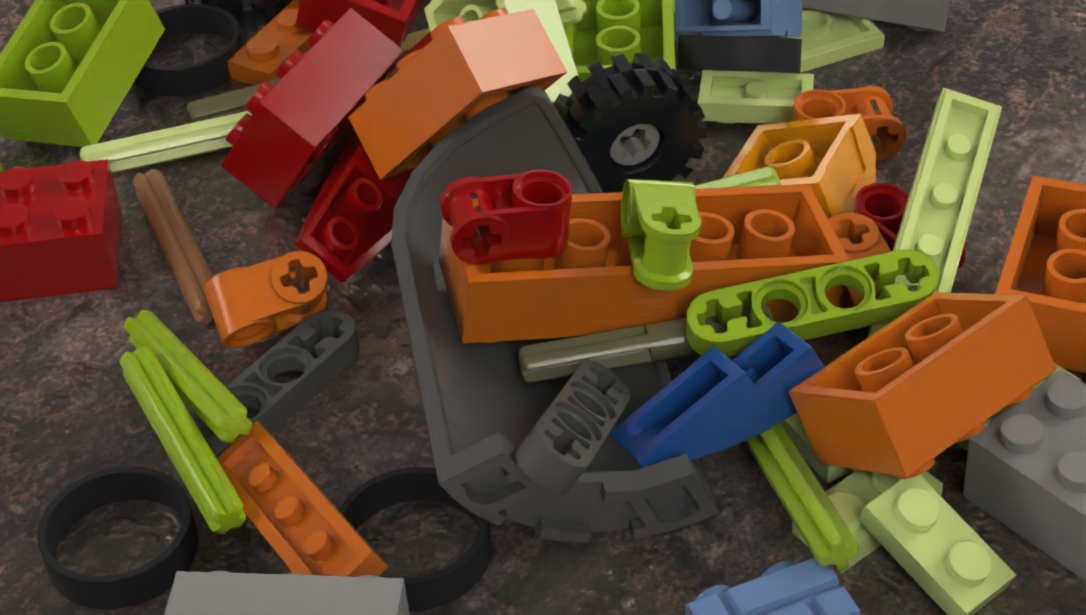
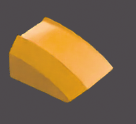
[723,113,876,219]

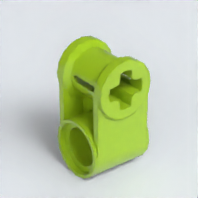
[621,179,702,291]

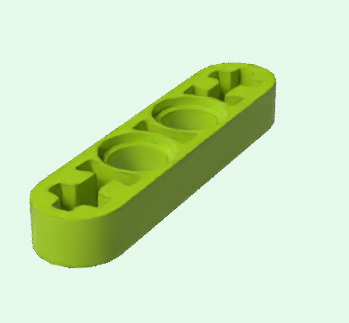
[686,249,939,357]

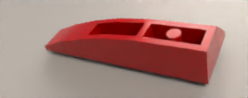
[294,32,432,283]

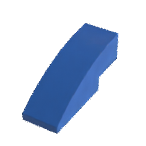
[610,322,825,468]

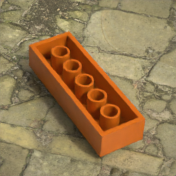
[439,184,850,344]

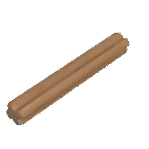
[132,168,214,326]

